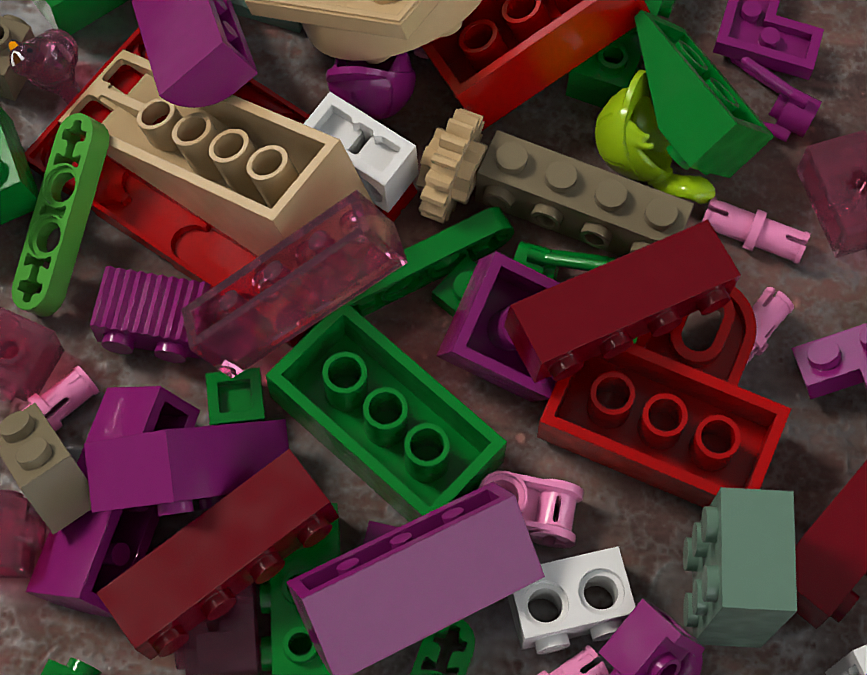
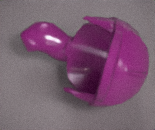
[326,52,416,121]

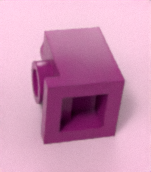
[598,599,706,675]

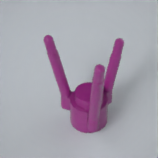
[730,57,822,142]

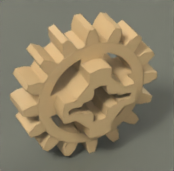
[416,108,488,224]

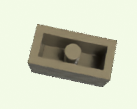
[0,403,91,535]

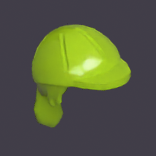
[595,70,715,205]

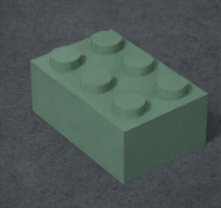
[683,487,797,648]

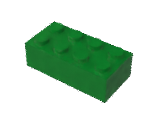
[265,300,507,522]

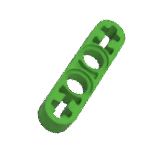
[11,113,110,317]

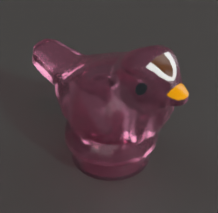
[8,29,82,104]

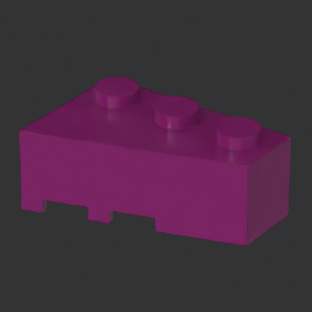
[84,419,289,516]

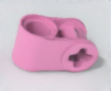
[478,470,584,548]

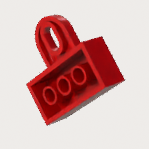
[421,0,650,131]
[537,286,792,508]

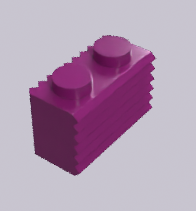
[90,266,215,363]

